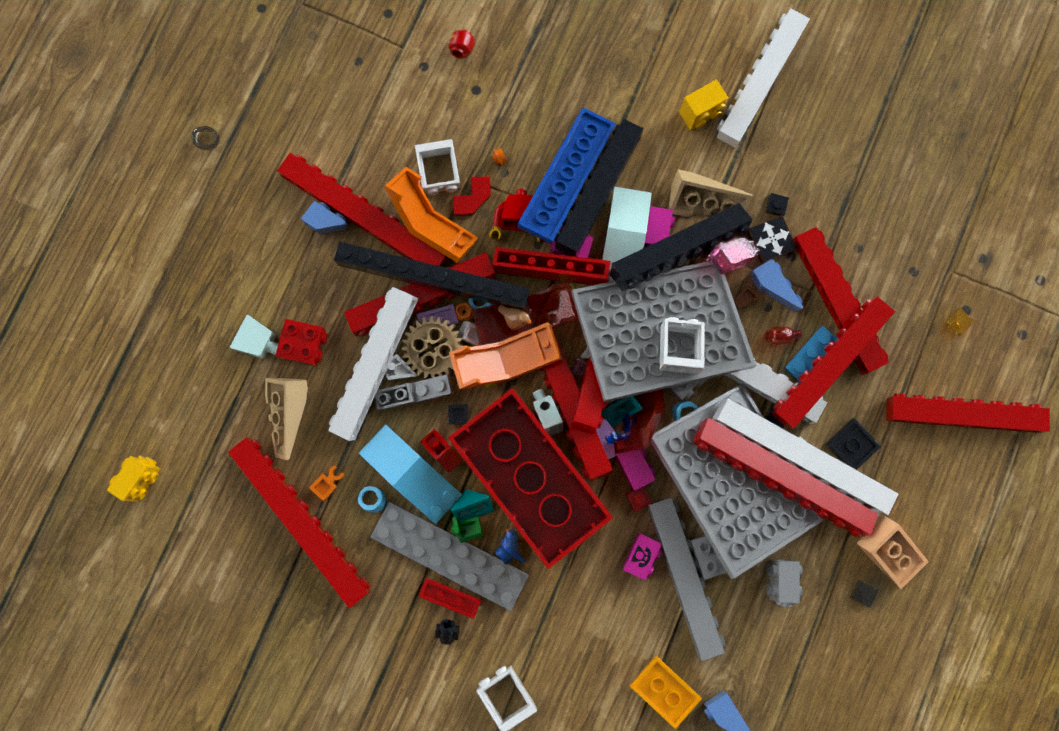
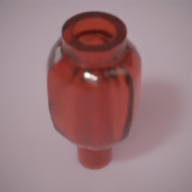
[765,326,802,345]

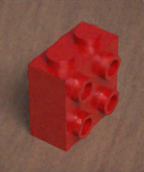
[275,318,328,367]

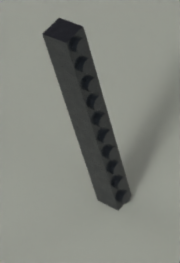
[334,242,530,312]

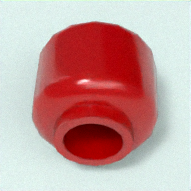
[448,30,475,59]

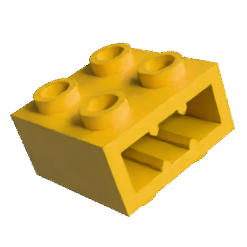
[107,455,160,502]

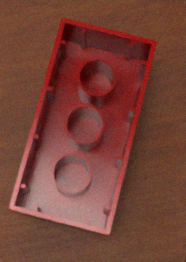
[448,388,613,569]

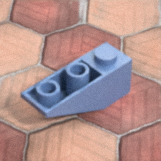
[749,259,803,312]

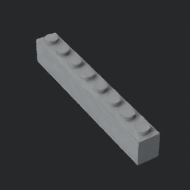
[647,498,726,661]

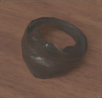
[191,126,220,150]

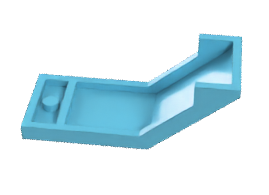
[359,424,462,524]

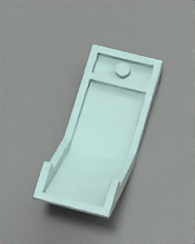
[602,186,652,282]

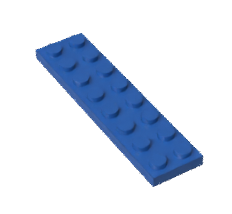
[517,107,616,244]

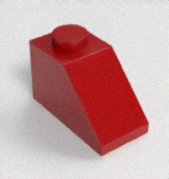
[420,429,463,473]

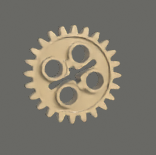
[401,316,464,378]

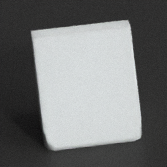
[457,321,485,346]

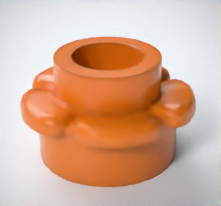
[492,148,507,166]
[455,302,473,321]

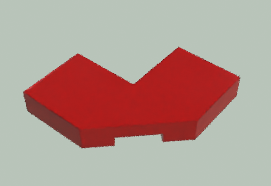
[453,176,491,216]

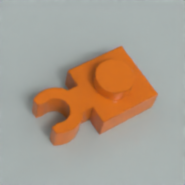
[309,465,345,501]

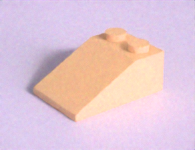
[857,516,929,589]

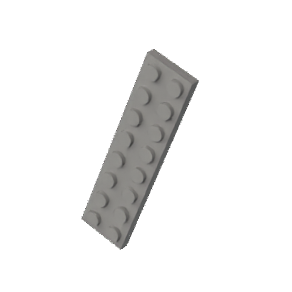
[370,502,529,611]

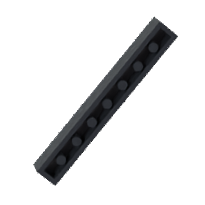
[554,119,644,257]
[610,203,753,292]

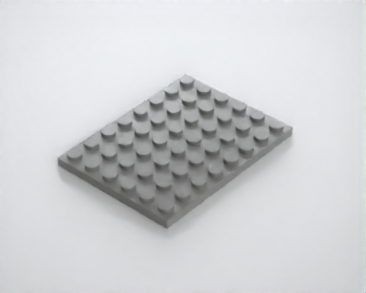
[571,259,756,402]
[648,383,825,579]

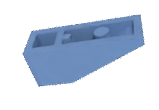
[703,690,750,731]

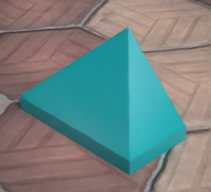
[601,396,643,427]
[451,489,494,521]

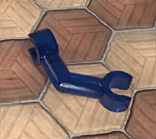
[605,413,637,444]

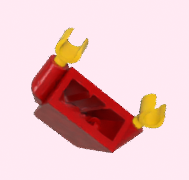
[490,189,540,242]

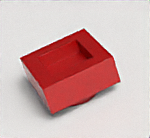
[625,486,652,512]

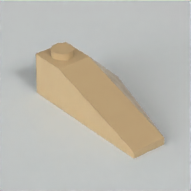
[669,169,753,217]
[265,378,308,460]

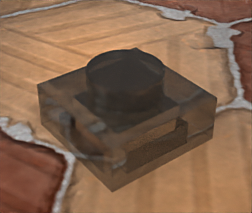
[850,580,878,608]

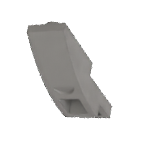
[375,374,454,410]

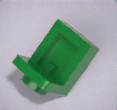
[451,516,483,543]

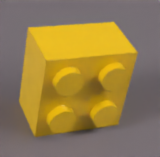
[679,79,729,130]

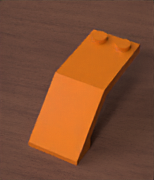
[384,167,478,263]
[449,322,562,389]

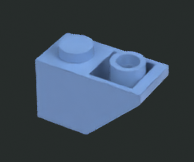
[301,201,349,234]

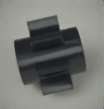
[435,619,460,645]

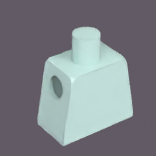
[230,315,278,359]
[533,389,564,436]

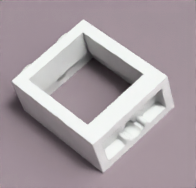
[415,139,461,195]
[659,317,705,374]
[476,666,537,731]

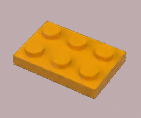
[629,655,702,729]

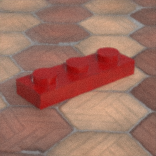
[418,577,482,619]

